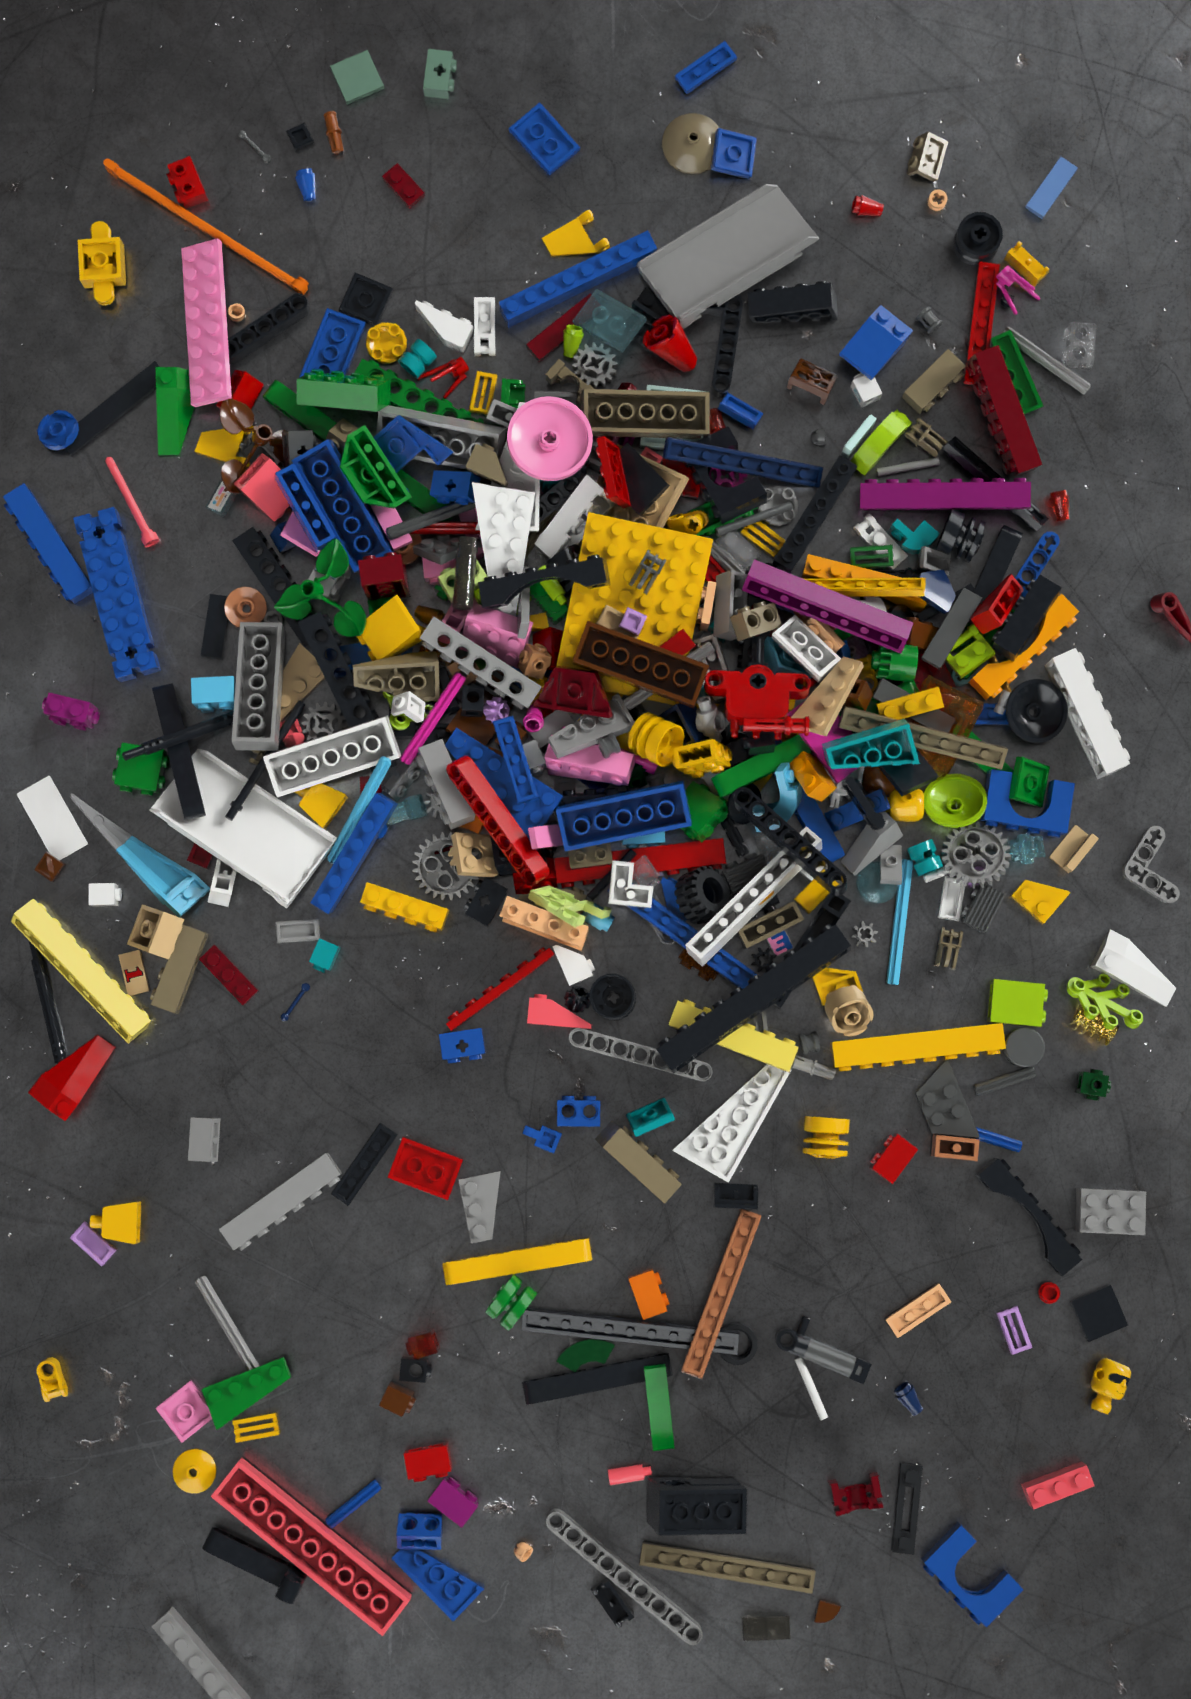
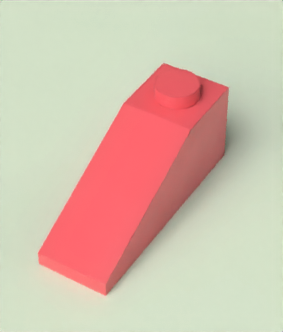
[527,994,592,1029]

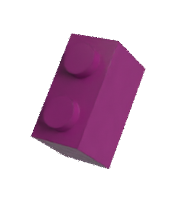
[427,1477,479,1528]

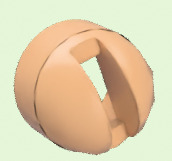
[228,304,245,323]
[514,1542,533,1562]

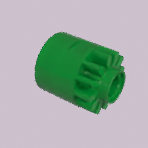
[871,645,918,682]

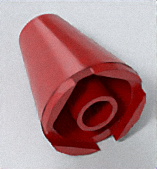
[643,315,697,372]

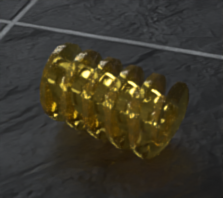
[1070,1004,1119,1046]

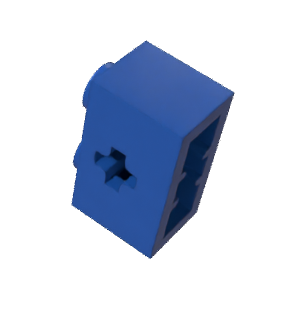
[430,470,480,505]
[439,1028,486,1064]

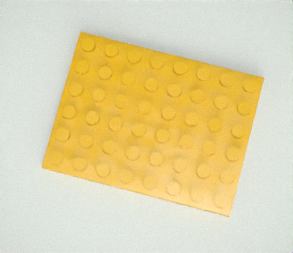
[556,512,713,705]

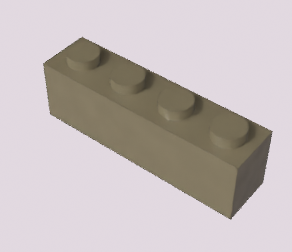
[150,924,209,1014]

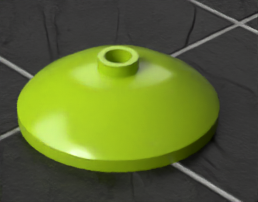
[924,774,987,828]

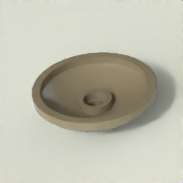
[662,113,719,174]

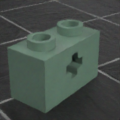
[423,49,457,99]

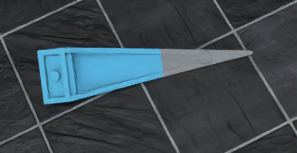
[70,793,210,918]

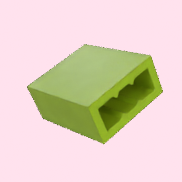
[987,979,1048,1027]

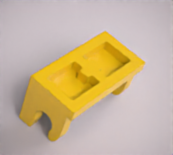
[1004,241,1050,287]

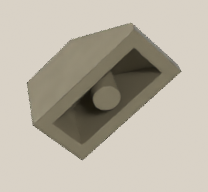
[466,443,508,487]

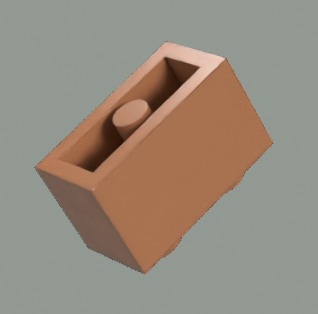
[931,1134,979,1161]

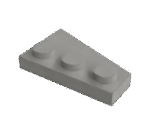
[459,1171,501,1244]

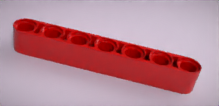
[446,755,550,886]

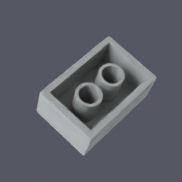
[1075,1188,1146,1235]

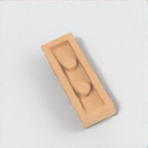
[885,1283,951,1338]

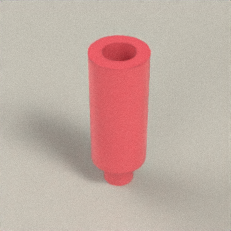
[608,1464,652,1486]

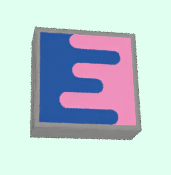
[766,930,794,957]

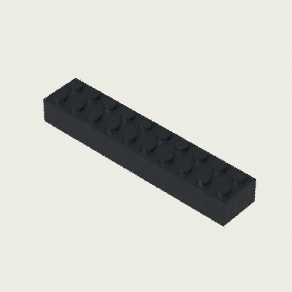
[656,924,851,1073]

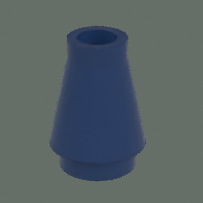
[894,1382,923,1416]

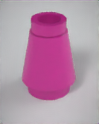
[523,704,544,733]

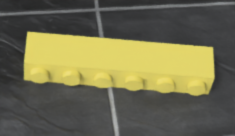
[668,999,799,1073]

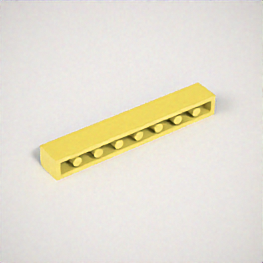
[11,899,151,1044]

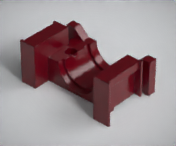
[828,1472,884,1516]

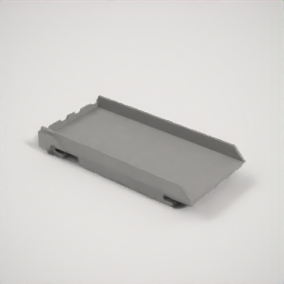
[637,184,820,329]

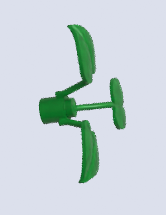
[274,539,366,637]

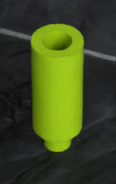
[538,565,568,606]

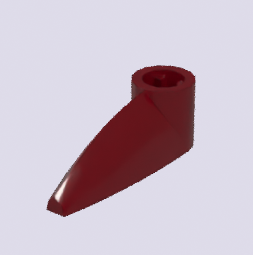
[1150,592,1191,643]

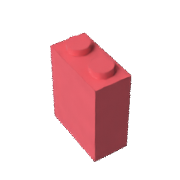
[234,453,290,522]

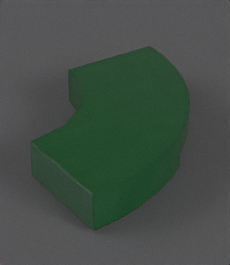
[556,1339,615,1372]

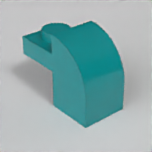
[890,518,940,554]

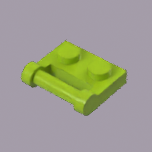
[946,624,995,679]

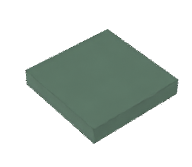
[330,50,385,105]

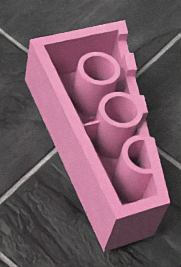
[544,734,635,786]

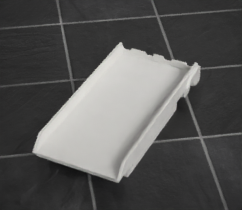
[149,749,337,909]

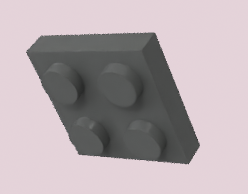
[413,534,473,565]

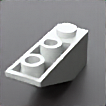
[415,300,474,354]

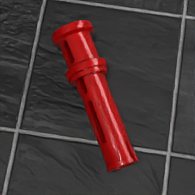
[743,716,809,736]

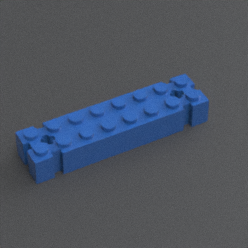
[73,507,161,682]

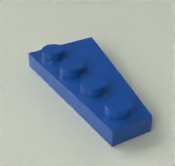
[391,1549,484,1622]

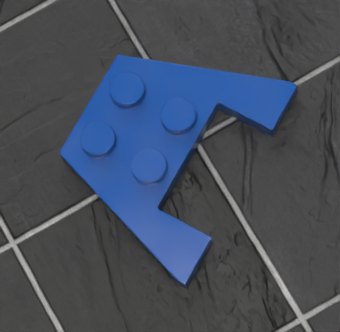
[373,415,454,492]

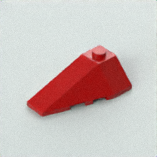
[28,1034,115,1121]

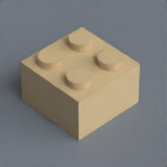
[127,904,184,960]

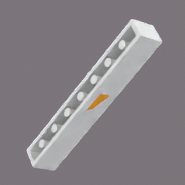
[685,826,822,967]

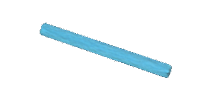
[328,756,391,864]
[886,859,913,985]

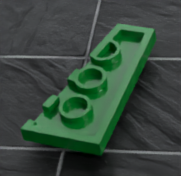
[991,329,1043,415]
[202,1356,291,1430]

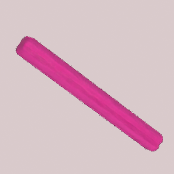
[400,672,466,765]

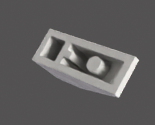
[208,858,237,907]

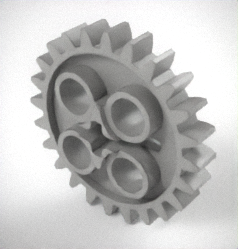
[941,822,1011,889]
[412,832,479,901]

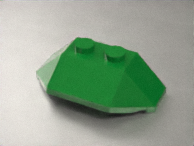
[339,425,412,509]

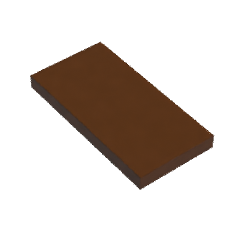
[446,671,516,746]

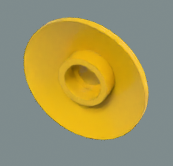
[173,1449,216,1494]

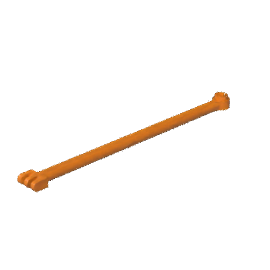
[103,158,309,295]

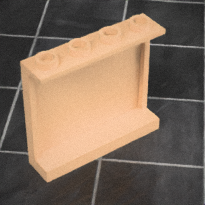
[500,896,589,951]

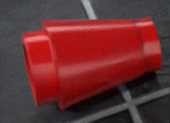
[851,195,884,216]

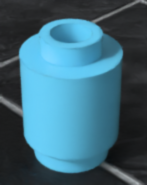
[582,903,615,932]

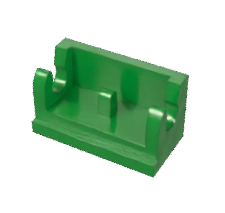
[501,378,526,408]

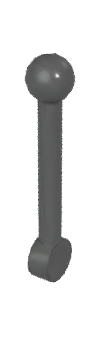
[238,130,271,163]

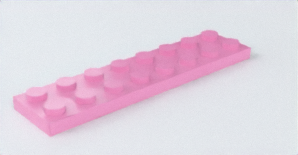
[181,239,232,407]

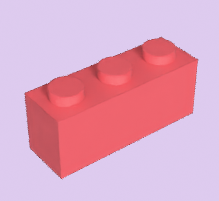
[1021,1461,1095,1509]

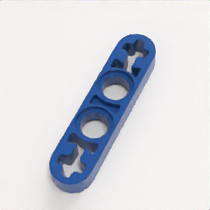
[1015,531,1060,604]

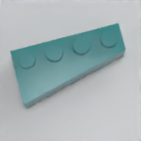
[822,719,920,769]

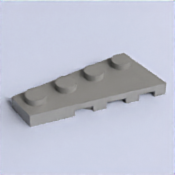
[549,693,635,759]

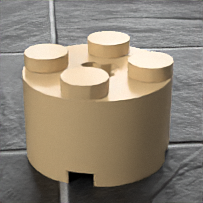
[825,985,874,1036]

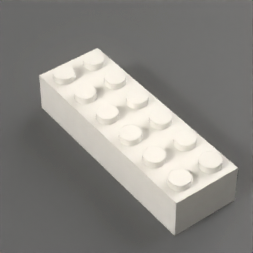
[1044,648,1130,779]
[263,715,401,797]

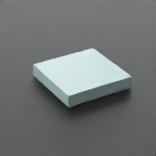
[841,415,877,460]

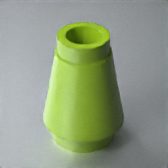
[563,325,584,358]

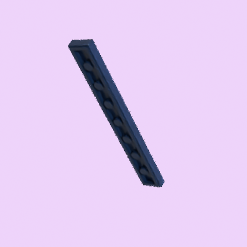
[662,437,823,488]

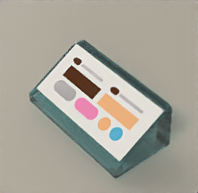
[206,478,237,517]

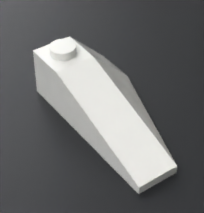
[1090,929,1176,1007]

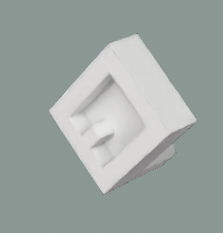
[391,691,425,723]

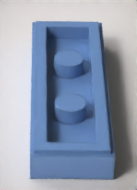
[1025,157,1078,219]

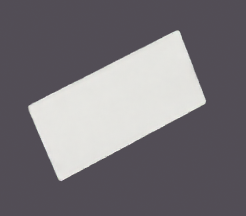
[17,776,88,860]

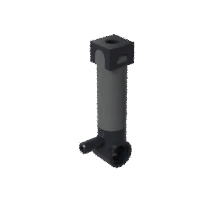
[775,1316,872,1385]

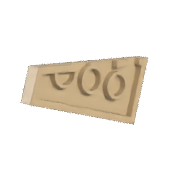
[791,657,864,737]

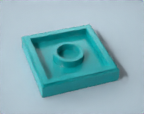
[626,1098,675,1137]

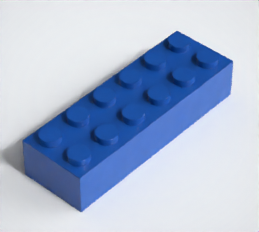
[291,439,395,573]
[556,781,692,851]

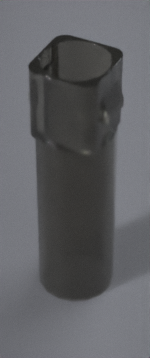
[452,536,478,610]

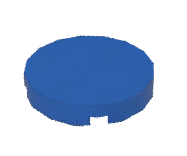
[37,410,79,450]

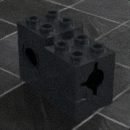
[647,1477,747,1536]

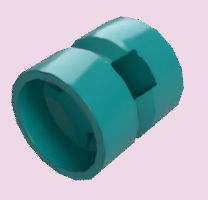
[398,339,437,379]
[907,839,943,877]

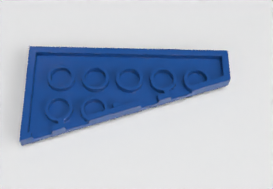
[445,728,564,840]

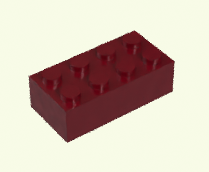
[358,552,411,600]

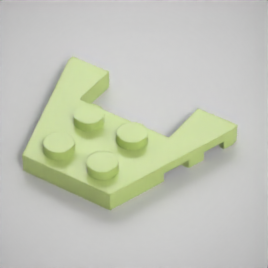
[528,886,612,927]

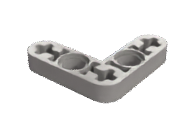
[1122,826,1180,904]

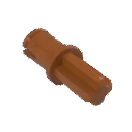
[323,111,344,154]

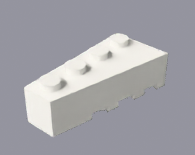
[534,475,615,559]

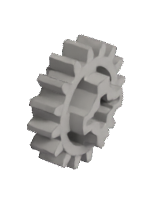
[572,342,618,389]
[301,702,348,741]

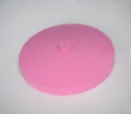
[507,396,593,481]

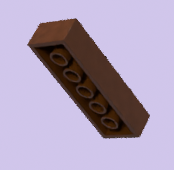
[573,621,709,708]

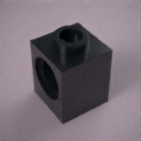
[461,683,484,717]
[399,1356,432,1383]

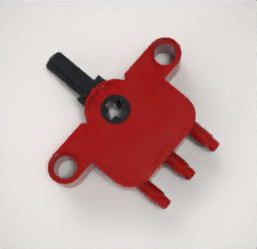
[704,636,811,740]

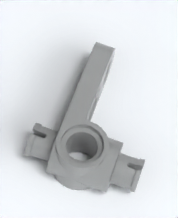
[696,696,730,742]

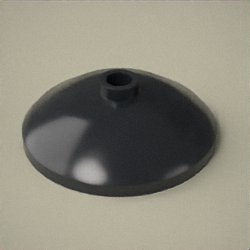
[1006,679,1068,743]

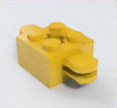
[78,221,126,306]

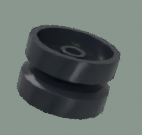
[953,212,1003,266]

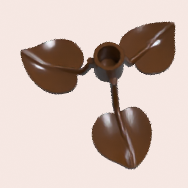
[219,398,303,494]

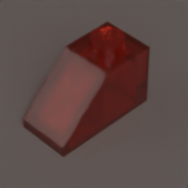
[405,1328,440,1359]

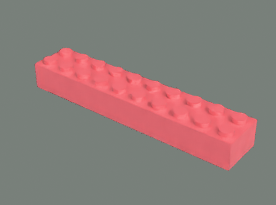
[211,1458,412,1636]

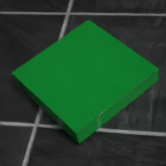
[1009,757,1050,808]

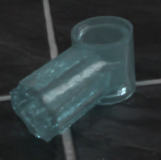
[387,794,428,825]

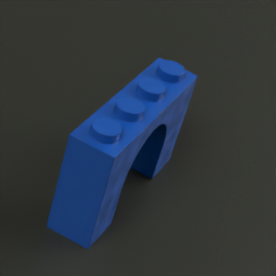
[980,769,1075,838]
[921,1522,1023,1628]

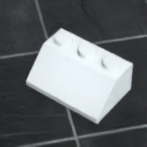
[772,615,841,683]

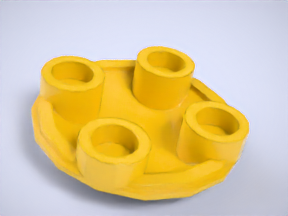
[366,323,407,363]

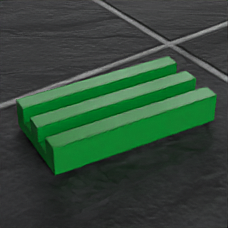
[850,544,894,568]

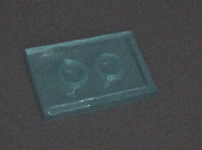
[572,288,647,353]

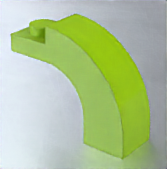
[850,410,913,476]

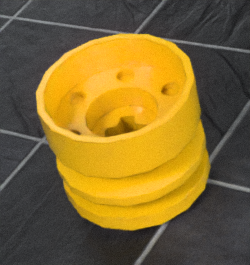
[628,712,685,767]
[802,1116,850,1159]

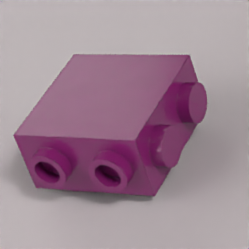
[42,692,100,731]

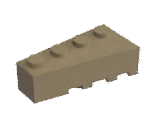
[595,1121,682,1204]

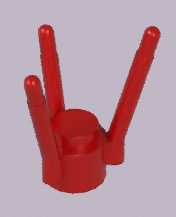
[417,357,469,399]

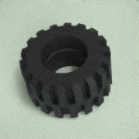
[674,866,731,924]

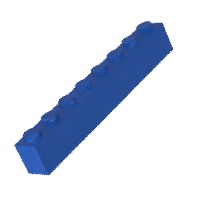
[499,230,657,328]

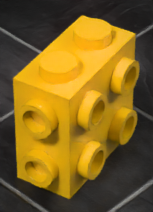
[672,739,732,778]

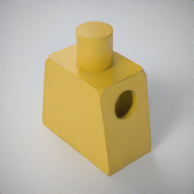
[295,783,348,830]
[90,1201,141,1244]

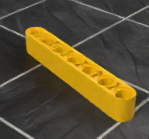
[442,1238,593,1285]

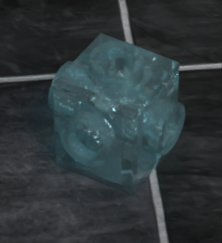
[1009,833,1046,865]

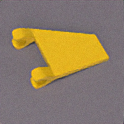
[542,210,610,257]
[195,426,254,467]

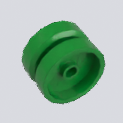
[484,1274,538,1331]

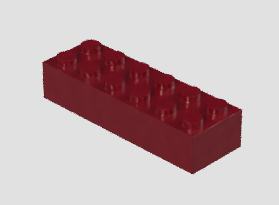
[966,345,1043,479]

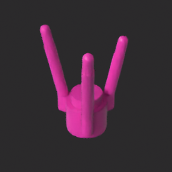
[996,265,1040,315]

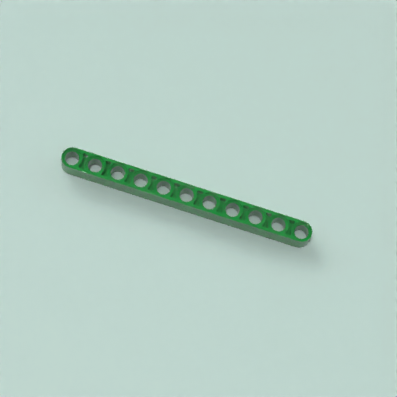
[262,380,454,522]
[711,681,919,798]

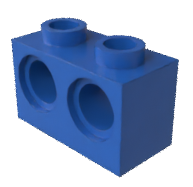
[557,1096,600,1127]
[397,1513,443,1550]

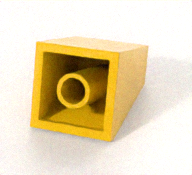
[356,595,422,661]

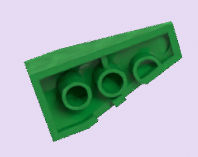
[156,367,194,456]

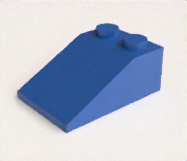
[839,305,913,380]

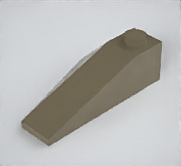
[353,651,440,701]

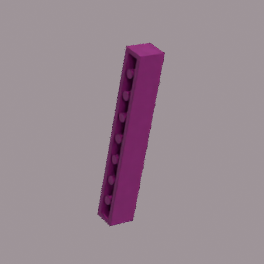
[860,478,1031,511]
[742,559,913,654]

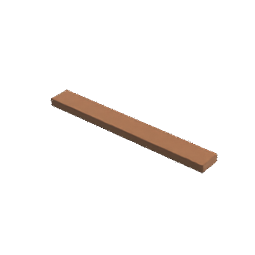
[681,1209,762,1379]

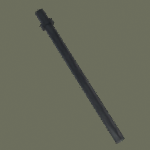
[225,700,305,821]

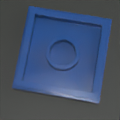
[711,128,757,179]

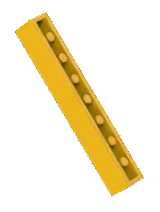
[830,1023,1006,1071]

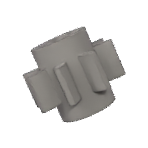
[851,921,878,948]

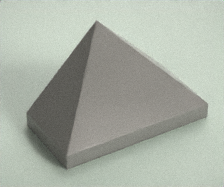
[918,546,951,576]

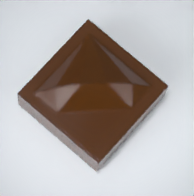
[34,852,65,882]

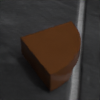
[814,1599,841,1623]

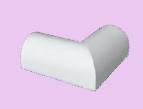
[608,861,653,908]

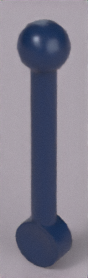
[280,983,310,1021]

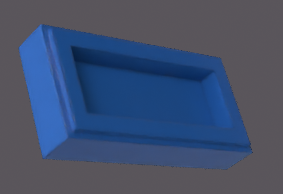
[717,393,763,430]

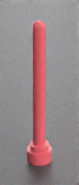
[105,457,160,548]

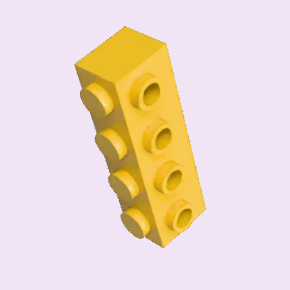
[360,882,449,932]

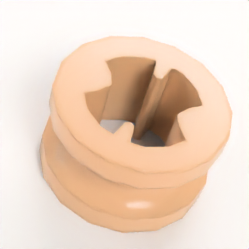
[928,189,947,211]

